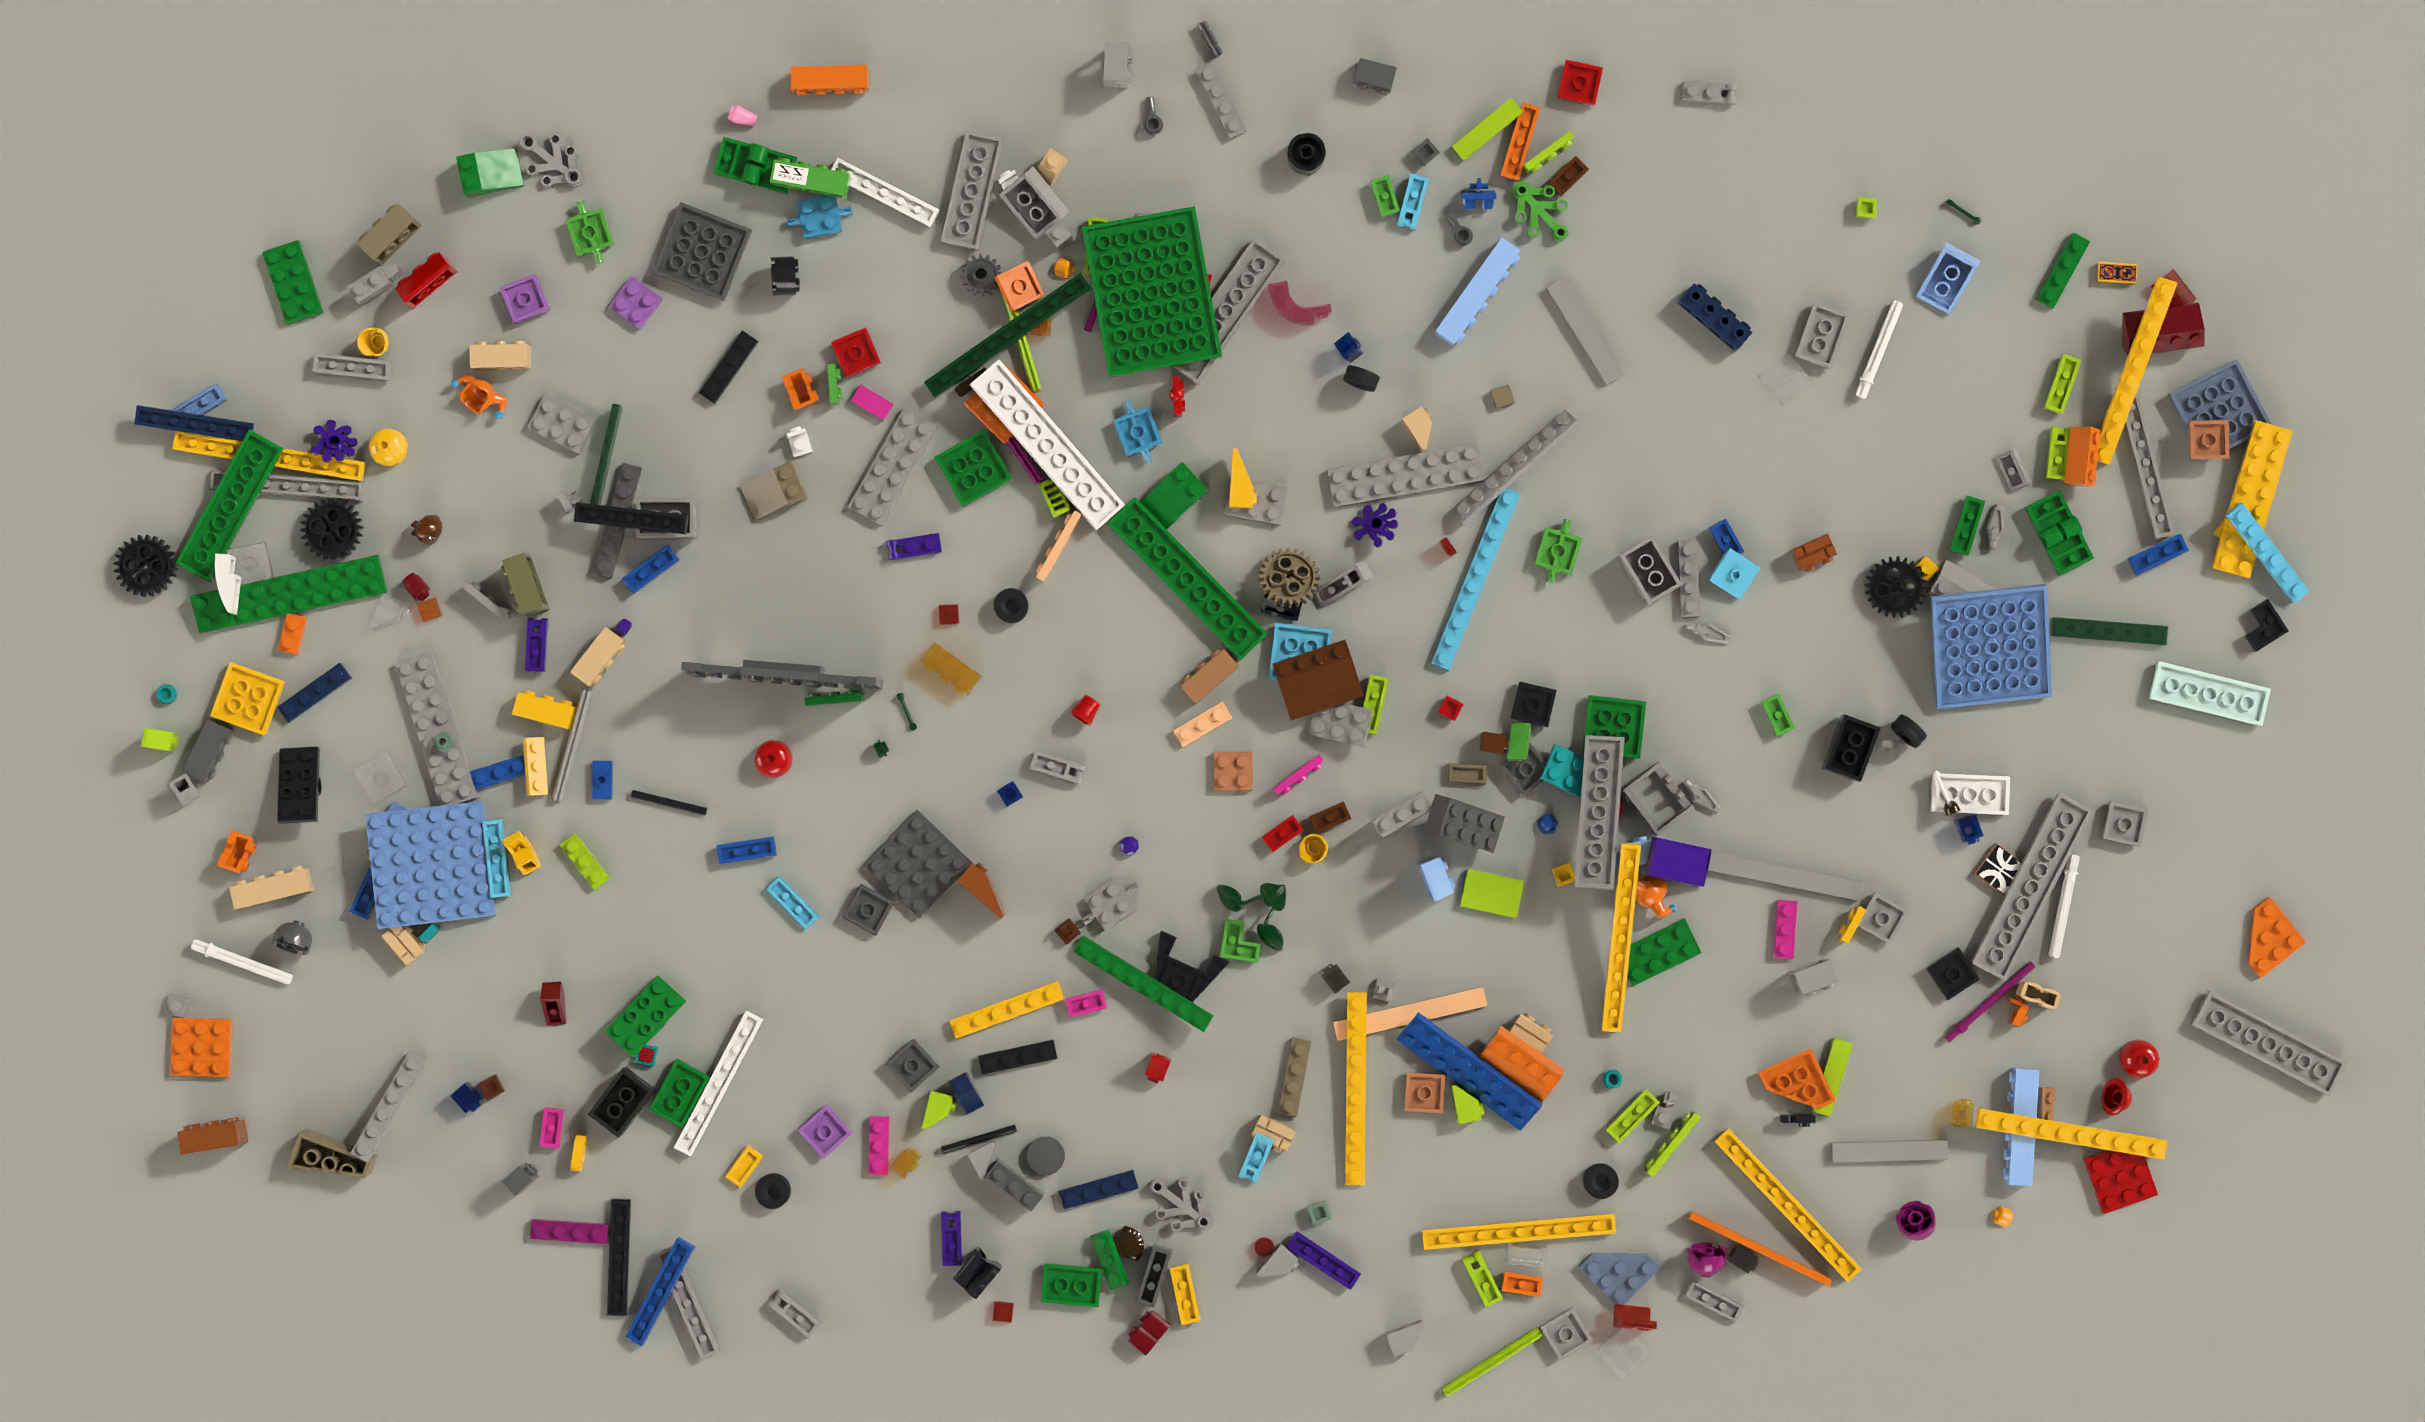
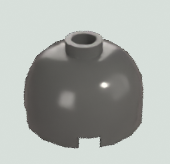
[271,920,312,955]

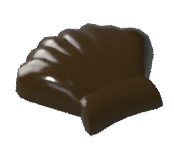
[1113,1226,1144,1261]

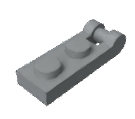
[1682,81,1737,105]
[462,581,512,619]
[1030,750,1087,784]
[768,1288,821,1339]

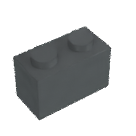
[1353,58,1397,94]
[502,1163,539,1196]

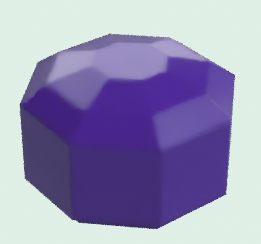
[614,618,632,637]
[1120,836,1139,855]

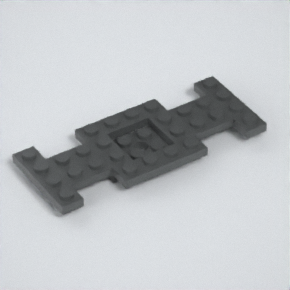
[681,660,883,692]

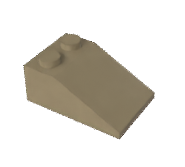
[740,461,808,521]

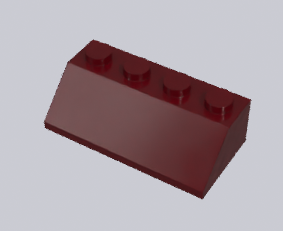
[2122,302,2205,355]

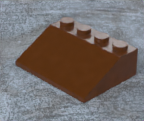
[1272,639,1364,721]

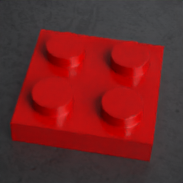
[1557,60,1603,106]
[831,327,881,378]

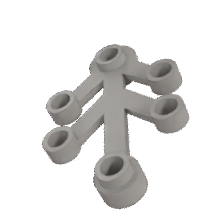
[520,133,584,187]
[1150,1177,1213,1232]

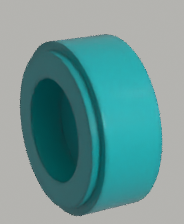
[156,684,177,704]

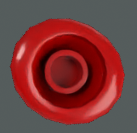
[2102,1077,2132,1116]

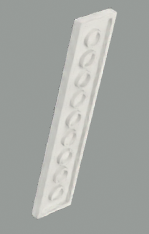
[970,360,1125,530]

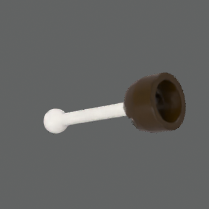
[1932,771,1961,816]

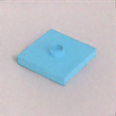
[1708,547,1761,600]

